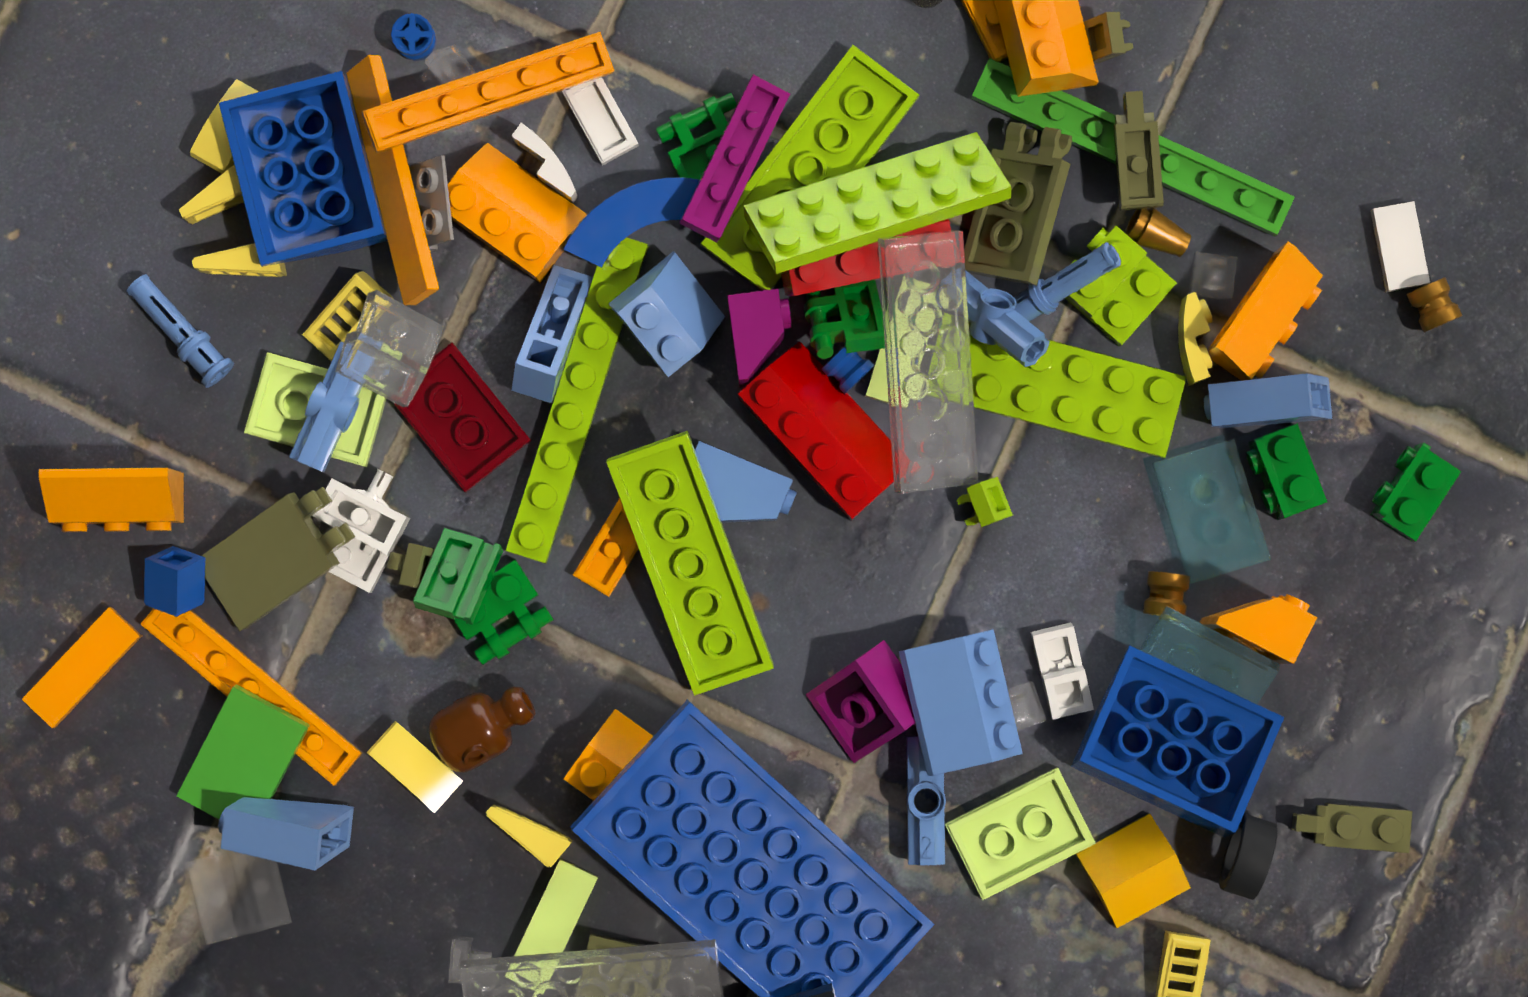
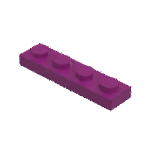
[679,74,790,243]

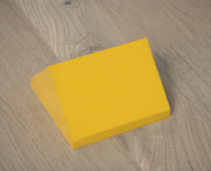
[1076,813,1191,928]

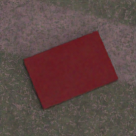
[387,342,532,493]

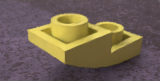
[190,79,259,174]
[1178,292,1213,386]
[367,721,463,813]

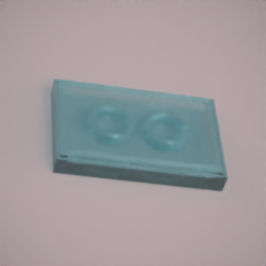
[1152,439,1271,584]
[1139,606,1280,704]

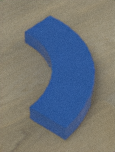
[563,177,700,268]

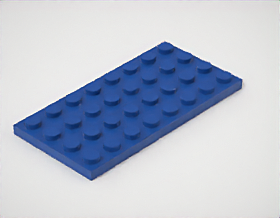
[570,699,934,997]

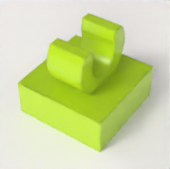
[957,477,1013,527]

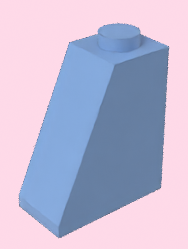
[1204,373,1332,428]
[695,441,797,523]
[219,797,354,871]

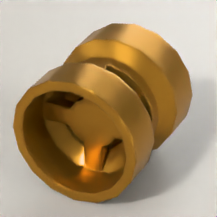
[1407,278,1462,332]
[1143,571,1190,619]

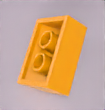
[994,0,1099,97]
[448,143,587,283]
[1207,241,1323,381]
[39,468,184,532]
[1198,594,1317,664]
[564,709,653,801]

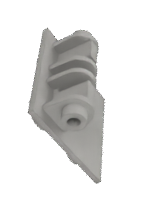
[409,155,454,252]

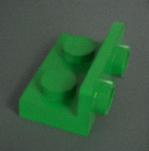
[1246,423,1327,520]
[1370,442,1461,542]

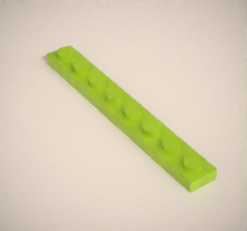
[505,237,648,564]

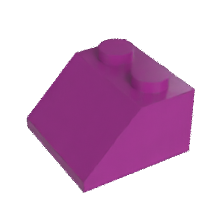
[727,289,791,387]
[806,640,915,763]

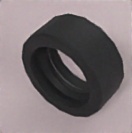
[1219,813,1278,900]

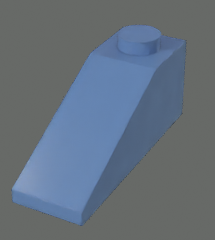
[512,265,593,403]

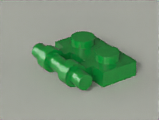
[655,92,761,179]
[803,279,888,359]
[454,559,554,665]

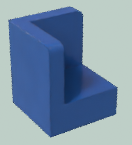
[144,546,205,617]

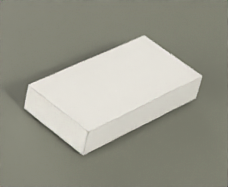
[562,77,639,166]
[1370,201,1430,292]

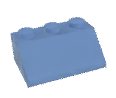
[899,629,1023,776]

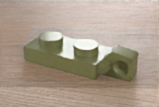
[1113,91,1164,210]
[1292,803,1412,853]

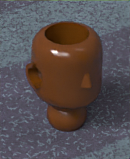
[429,687,536,773]

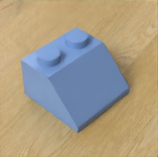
[608,251,725,377]

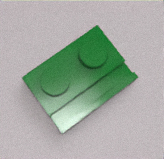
[413,528,503,625]

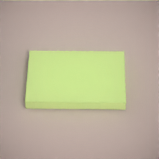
[244,352,390,467]
[945,767,1096,900]

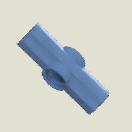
[937,267,1050,367]
[289,342,375,473]
[906,736,946,865]

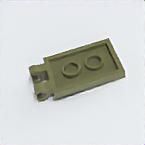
[960,122,1072,286]
[202,487,355,632]

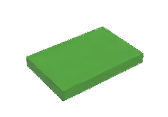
[177,684,310,819]

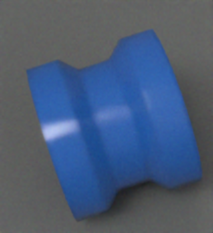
[391,13,437,61]
[822,347,875,394]

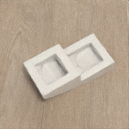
[512,123,578,204]
[1030,622,1094,720]

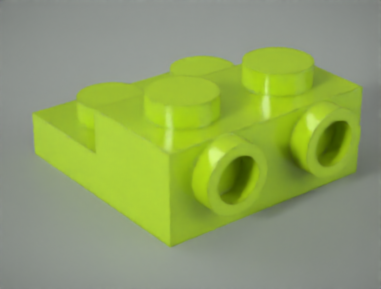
[1065,226,1177,347]

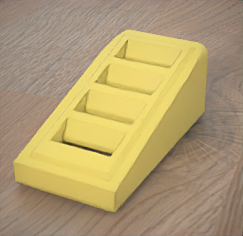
[179,165,244,225]
[192,243,287,277]
[302,271,393,362]
[486,805,573,867]
[1155,931,1211,997]

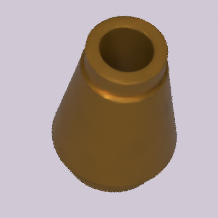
[1125,208,1191,257]

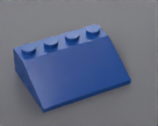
[219,71,388,267]
[1071,645,1284,838]

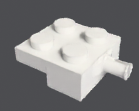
[312,469,410,593]

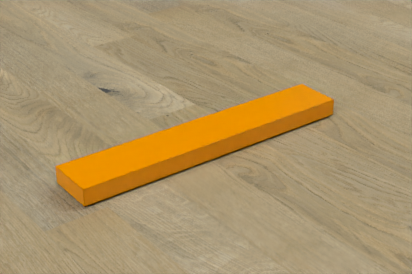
[361,32,614,153]
[346,55,439,305]
[141,608,362,786]

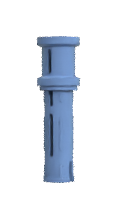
[1014,242,1121,322]
[127,274,234,388]

